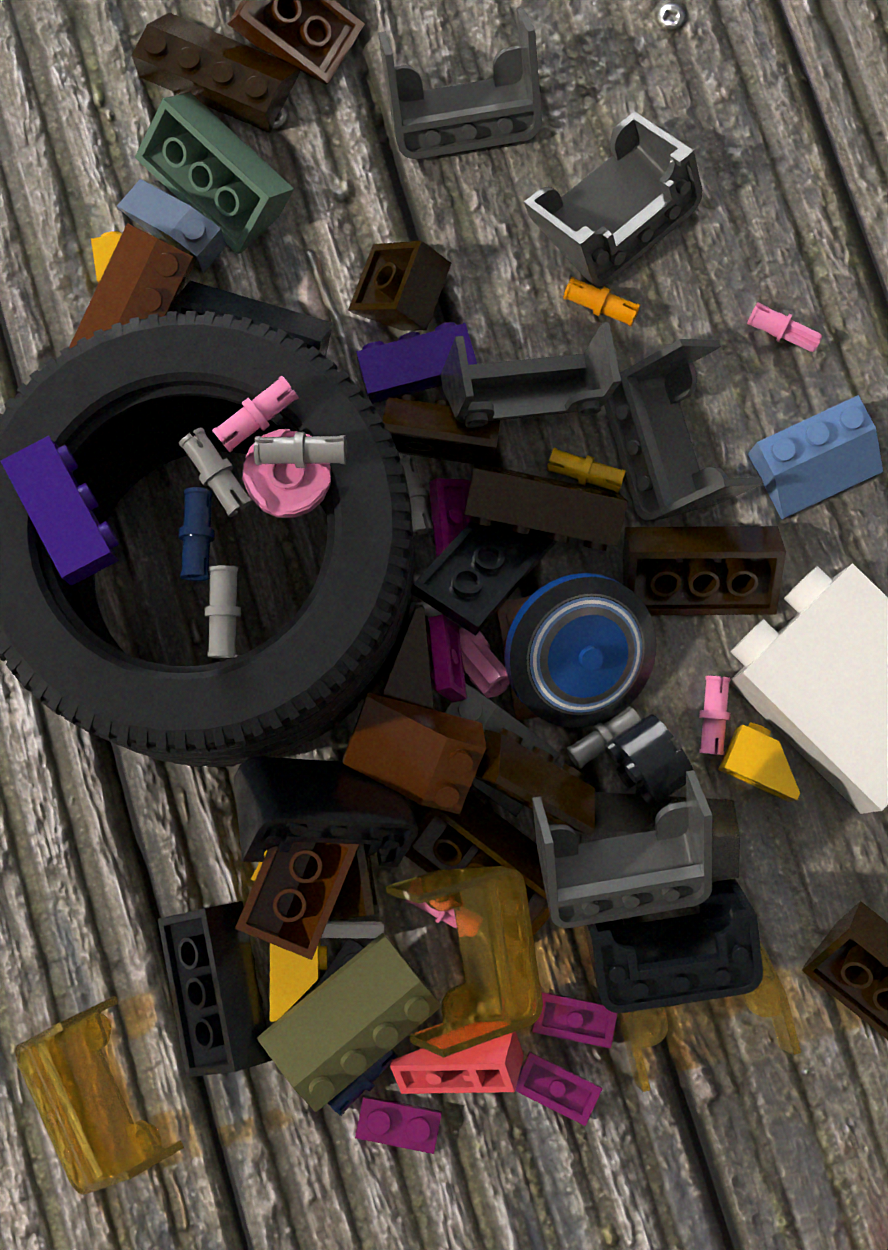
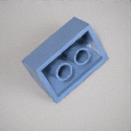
[748,395,883,520]

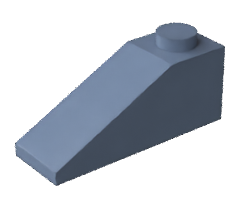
[117,179,226,273]

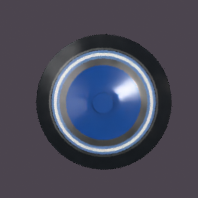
[505,573,657,728]

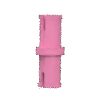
[212,376,299,452]
[699,676,731,755]

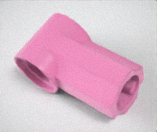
[459,627,510,698]

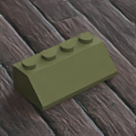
[257,933,442,1112]

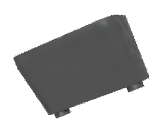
[524,111,702,287]

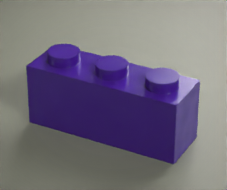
[356,322,477,404]
[1,436,119,586]

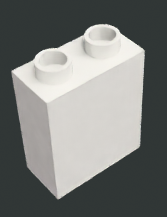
[729,563,888,814]

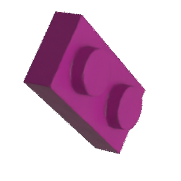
[429,478,471,556]
[427,614,467,703]
[531,991,617,1048]
[515,1051,602,1126]
[355,1095,442,1154]

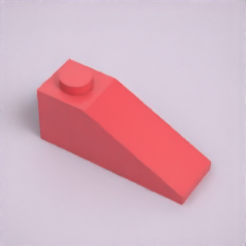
[390,1027,524,1094]

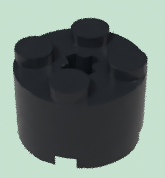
[604,714,693,810]

